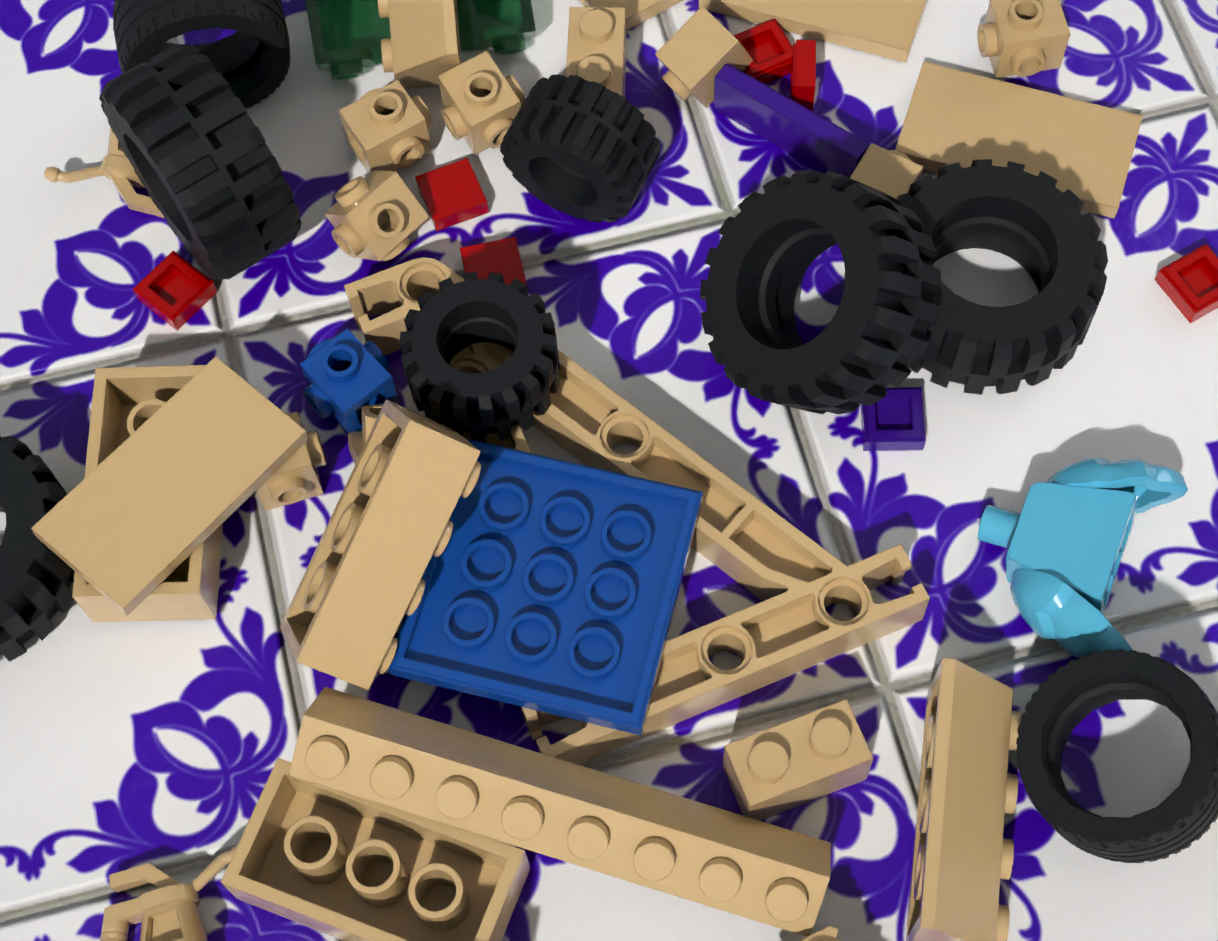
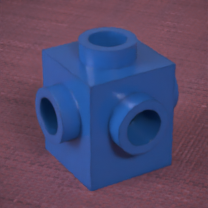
[300,329,400,432]

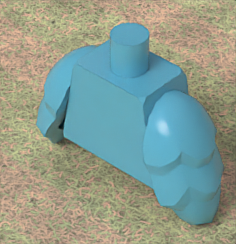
[978,457,1188,658]

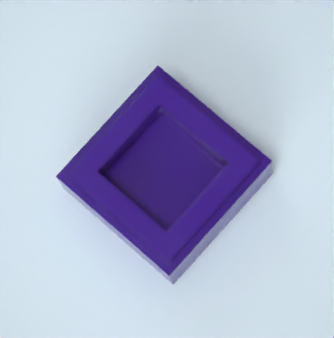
[860,387,926,451]

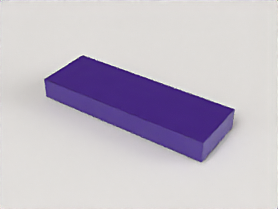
[714,64,869,178]

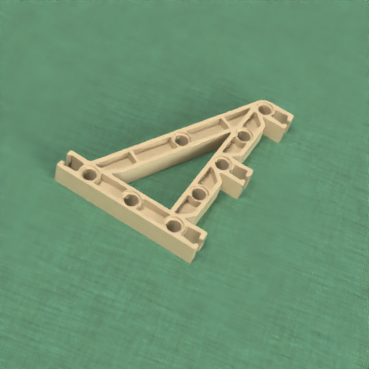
[344,257,930,765]

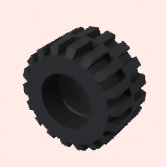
[500,74,661,223]
[399,272,560,443]

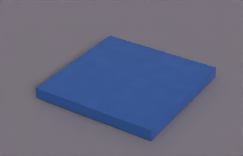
[388,438,703,736]

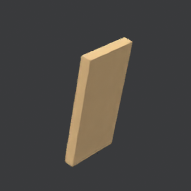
[699,0,928,63]
[895,61,1143,219]
[31,356,308,616]

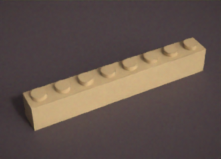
[288,687,831,937]

